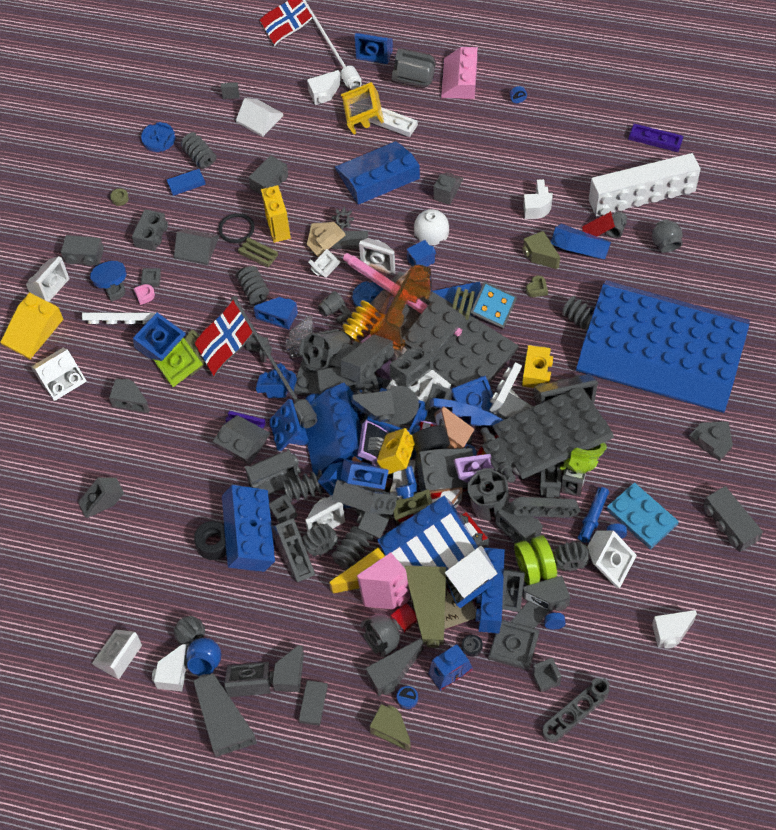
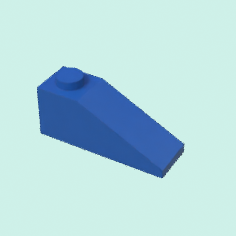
[551,223,611,259]

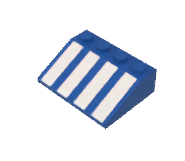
[377,495,478,571]

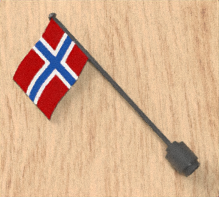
[195,296,317,428]

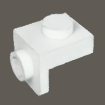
[309,249,340,278]

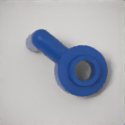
[396,466,417,499]

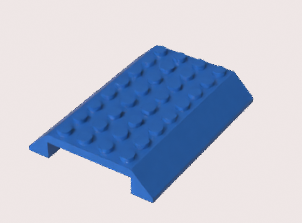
[576,280,750,413]

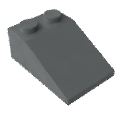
[415,448,473,492]

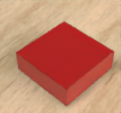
[391,603,417,632]

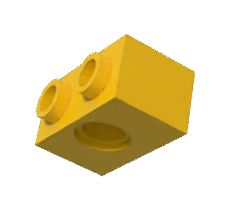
[522,345,553,388]
[377,428,415,474]

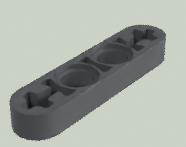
[511,497,580,518]

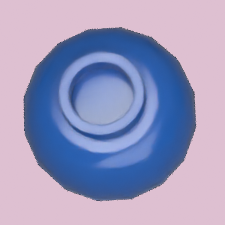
[186,638,222,676]

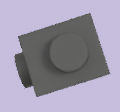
[246,335,272,362]

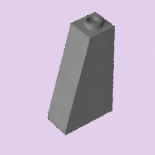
[193,674,257,757]

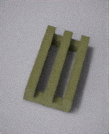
[238,238,278,268]
[452,287,475,320]

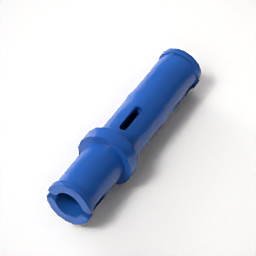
[578,487,609,543]

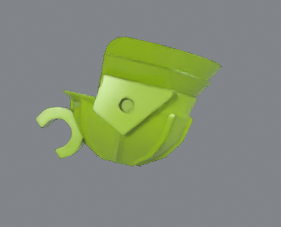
[560,443,607,474]

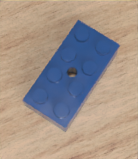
[222,485,275,572]

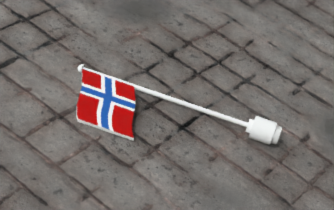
[260,0,362,90]

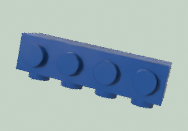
[475,548,505,633]

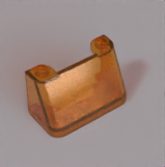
[370,265,432,352]

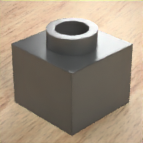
[269,494,298,524]

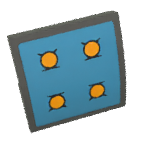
[470,281,517,329]

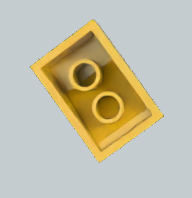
[0,292,64,359]

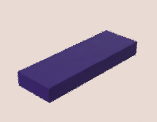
[628,123,684,152]

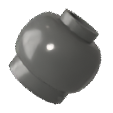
[651,219,683,253]

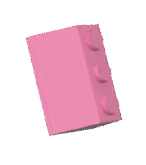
[441,47,478,99]
[357,553,410,610]

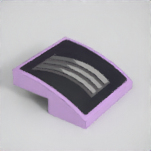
[358,420,389,468]

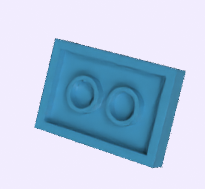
[607,482,679,550]

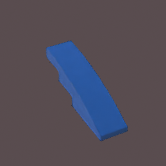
[430,398,503,427]

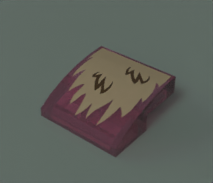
[445,585,477,630]

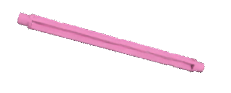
[343,253,462,337]

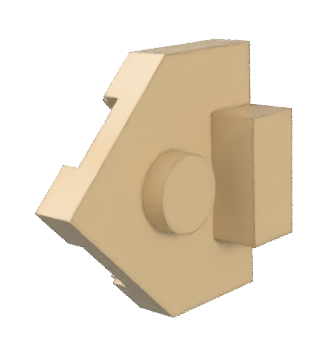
[307,222,345,257]

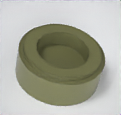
[110,188,129,206]

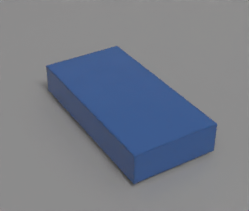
[167,169,206,196]

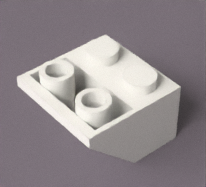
[31,348,86,401]

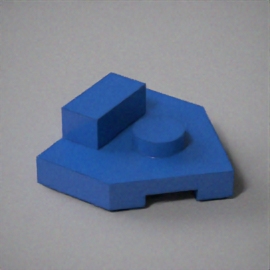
[256,363,297,398]

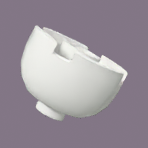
[414,209,449,245]

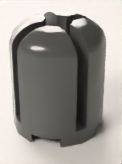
[391,48,436,88]
[299,329,352,371]
[468,468,510,520]

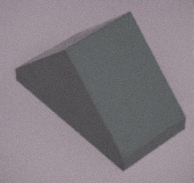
[425,383,452,423]
[502,569,525,612]

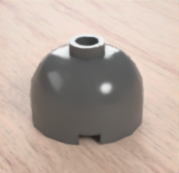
[361,614,400,657]

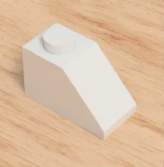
[307,70,341,105]
[652,610,697,648]
[152,644,188,691]

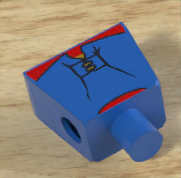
[428,645,473,691]

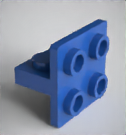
[269,399,309,451]

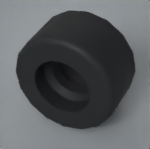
[412,425,450,454]
[194,521,227,560]

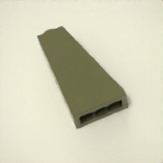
[405,566,446,648]

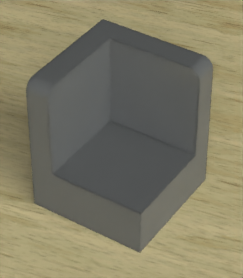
[532,657,561,692]

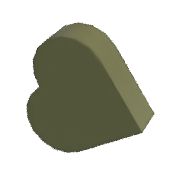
[526,276,548,297]

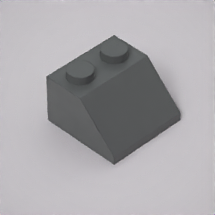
[213,415,270,466]

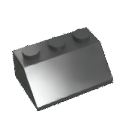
[533,374,598,405]

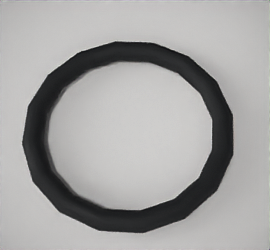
[218,213,255,243]

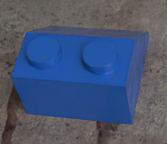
[355,33,393,64]
[133,312,186,361]

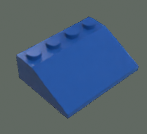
[335,141,420,205]
[305,382,365,476]

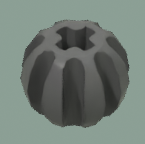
[174,616,205,646]

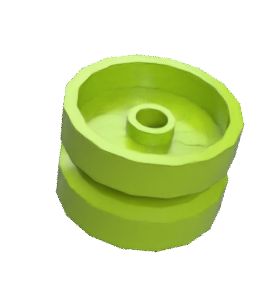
[514,535,557,586]

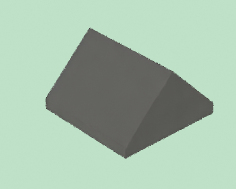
[174,229,219,265]
[224,662,271,697]

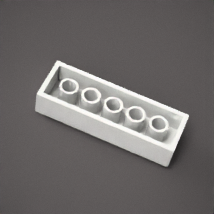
[589,153,700,216]

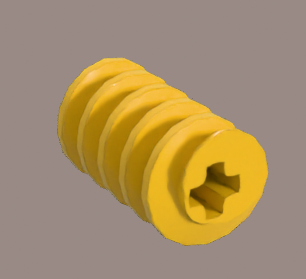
[341,300,379,342]

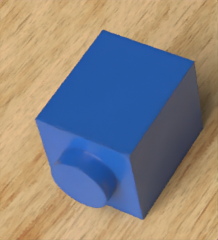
[407,240,436,272]

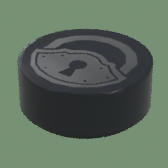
[462,635,483,657]

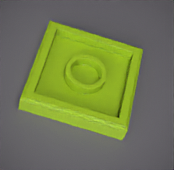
[153,338,203,387]

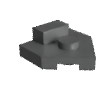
[689,421,733,461]

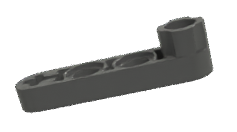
[542,678,610,743]

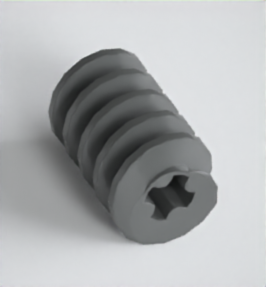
[181,132,217,169]
[235,266,269,306]
[562,296,593,333]
[282,470,323,502]
[332,526,374,570]

